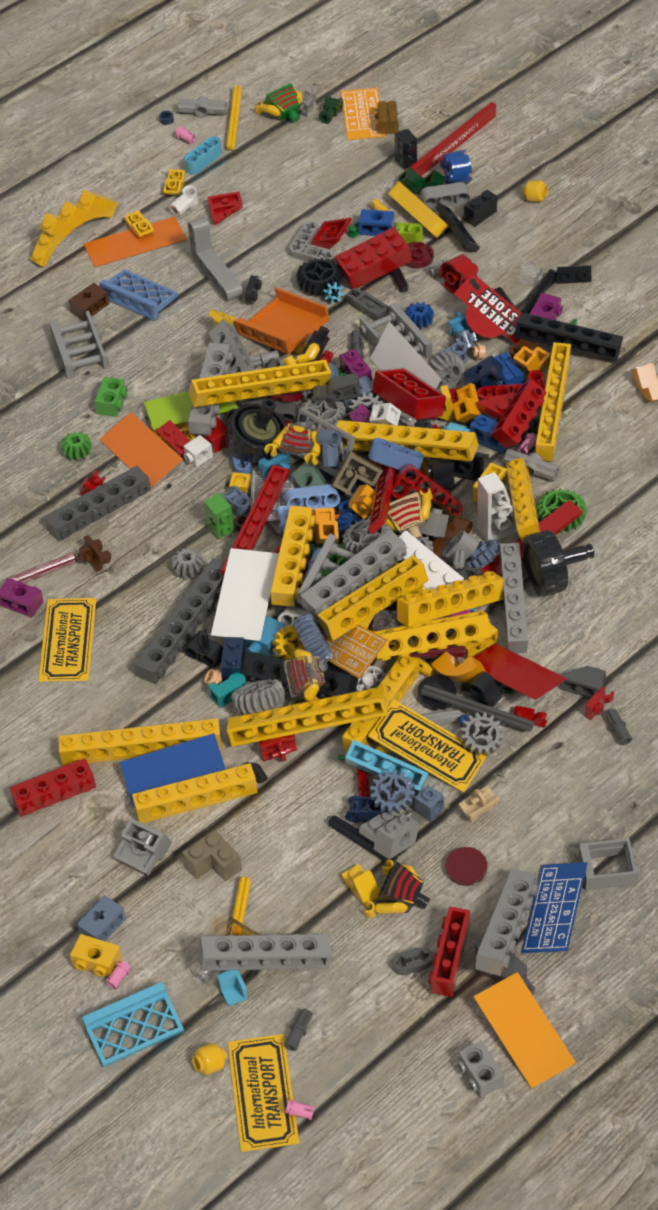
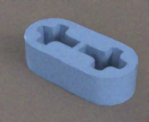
[232,452,251,474]

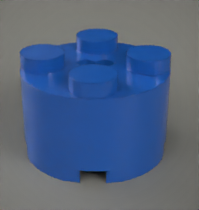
[440,150,472,184]

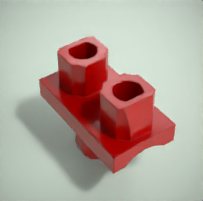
[259,734,297,762]

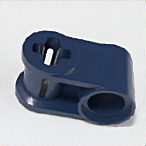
[345,795,382,823]

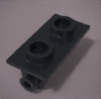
[556,265,591,284]

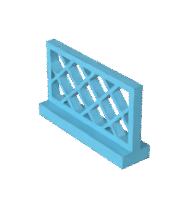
[82,982,184,1068]

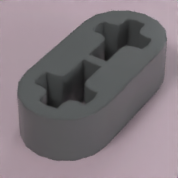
[393,947,433,975]

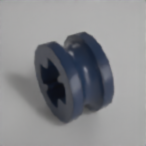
[159,110,174,125]

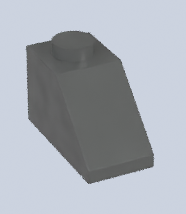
[560,666,606,699]

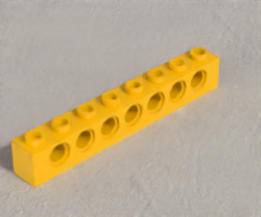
[535,342,571,462]
[188,359,332,407]
[336,420,479,461]
[227,686,389,747]
[59,718,222,766]

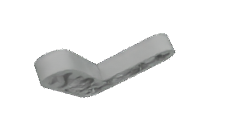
[289,221,335,262]

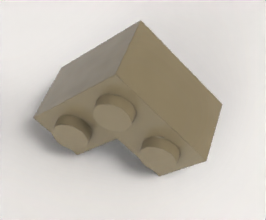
[331,450,383,494]
[182,830,242,881]

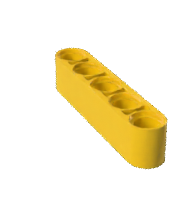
[388,181,448,238]

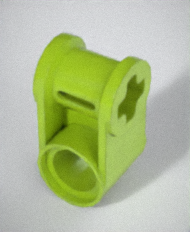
[394,222,424,244]

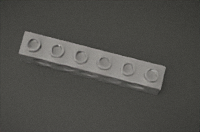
[209,320,266,406]
[188,342,233,435]
[300,529,407,620]
[500,543,528,653]
[475,868,538,976]
[198,934,332,971]

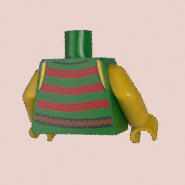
[254,83,302,123]

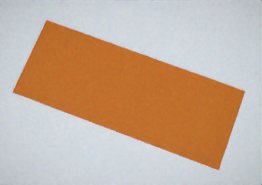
[83,216,187,267]

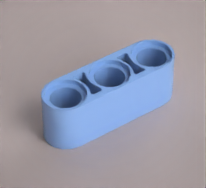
[284,484,340,510]

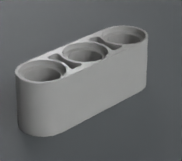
[420,182,470,209]

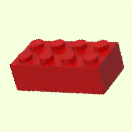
[334,227,413,289]
[372,368,446,420]

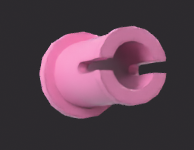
[175,127,196,144]
[517,433,537,455]
[105,961,131,989]
[285,1099,315,1120]

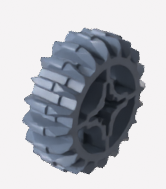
[294,613,332,664]

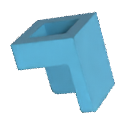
[217,970,248,1006]

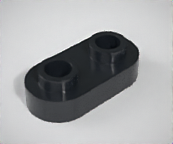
[245,275,262,304]

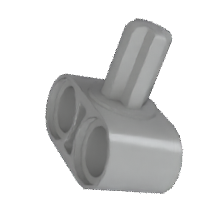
[442,530,479,569]

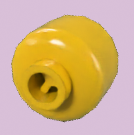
[523,180,548,202]
[192,1043,227,1075]

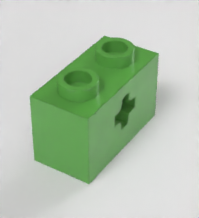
[204,493,234,539]

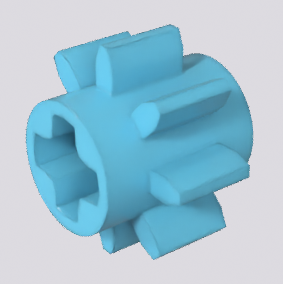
[322,282,344,303]

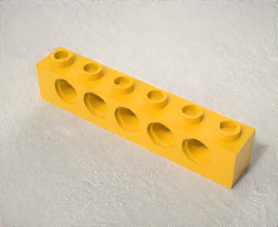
[506,457,540,543]
[271,506,316,607]
[317,555,429,641]
[397,571,504,627]
[373,611,491,661]
[342,656,420,752]
[132,763,258,823]

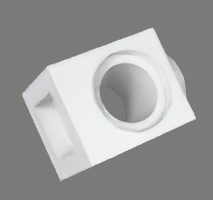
[369,403,401,425]
[183,435,213,468]

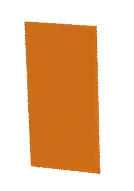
[99,412,183,488]

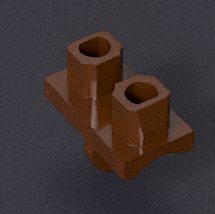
[77,535,111,571]

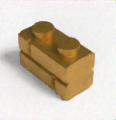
[374,101,399,134]

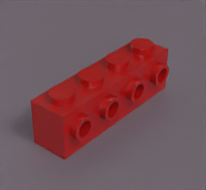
[491,378,547,449]
[9,758,96,817]
[428,906,470,997]

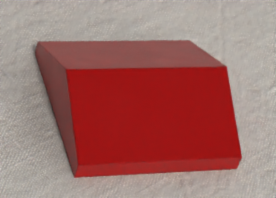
[311,217,352,249]

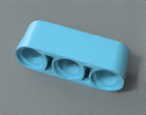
[184,136,222,175]

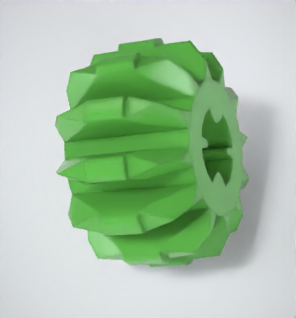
[61,431,92,461]

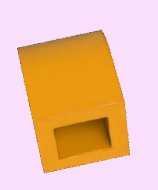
[452,383,483,422]
[348,484,375,519]
[314,508,339,544]

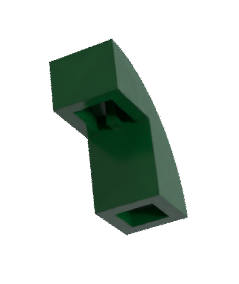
[397,167,444,195]

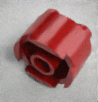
[439,254,478,294]

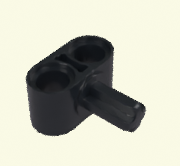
[184,629,223,667]
[461,672,502,708]

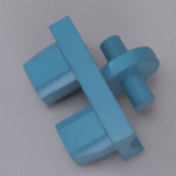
[448,311,475,338]
[258,451,291,480]

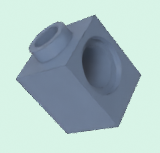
[415,784,444,822]

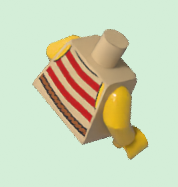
[385,488,433,540]

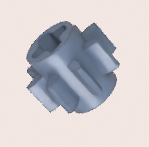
[454,330,477,349]

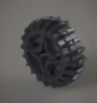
[296,257,342,297]

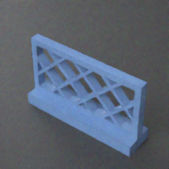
[99,269,178,320]

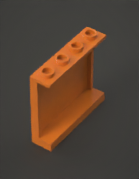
[235,287,329,355]

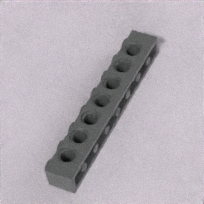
[134,558,225,684]

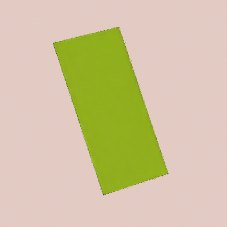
[144,391,238,430]

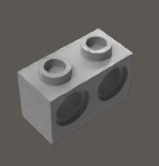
[457,1040,504,1098]

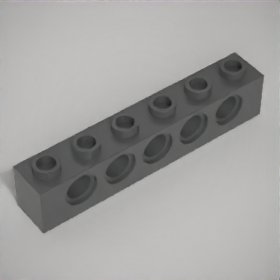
[44,466,151,542]

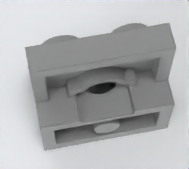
[359,810,419,859]
[113,818,172,876]

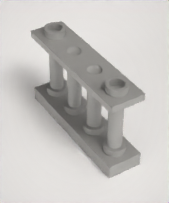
[359,303,432,358]
[49,311,110,379]
[297,534,356,604]

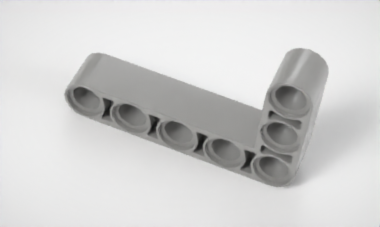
[188,216,243,301]

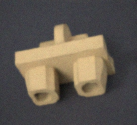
[458,785,500,822]

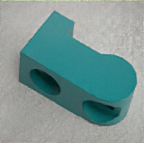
[208,673,246,708]

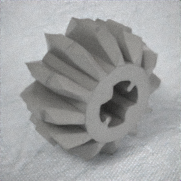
[172,547,203,579]

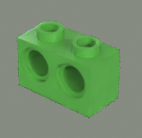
[95,377,128,417]

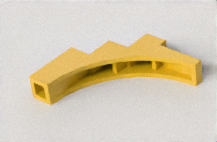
[30,189,119,267]

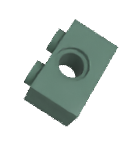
[292,462,328,500]

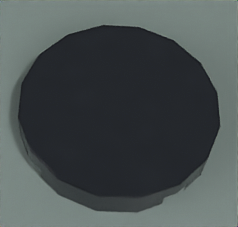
[417,675,457,711]

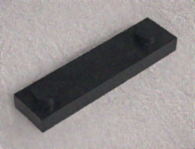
[435,203,480,252]

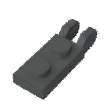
[344,288,389,320]

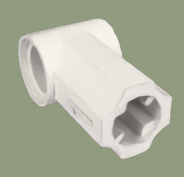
[169,185,199,217]

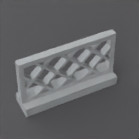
[288,408,355,476]

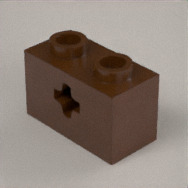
[69,283,109,321]

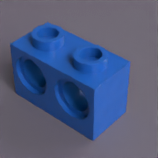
[470,414,505,453]

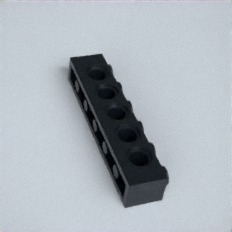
[514,312,624,362]
[241,651,359,698]

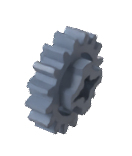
[465,539,500,569]
[370,770,415,815]

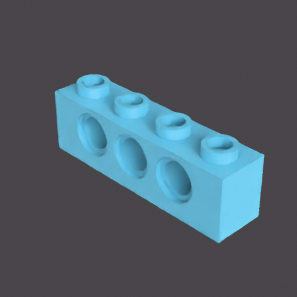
[345,739,428,795]

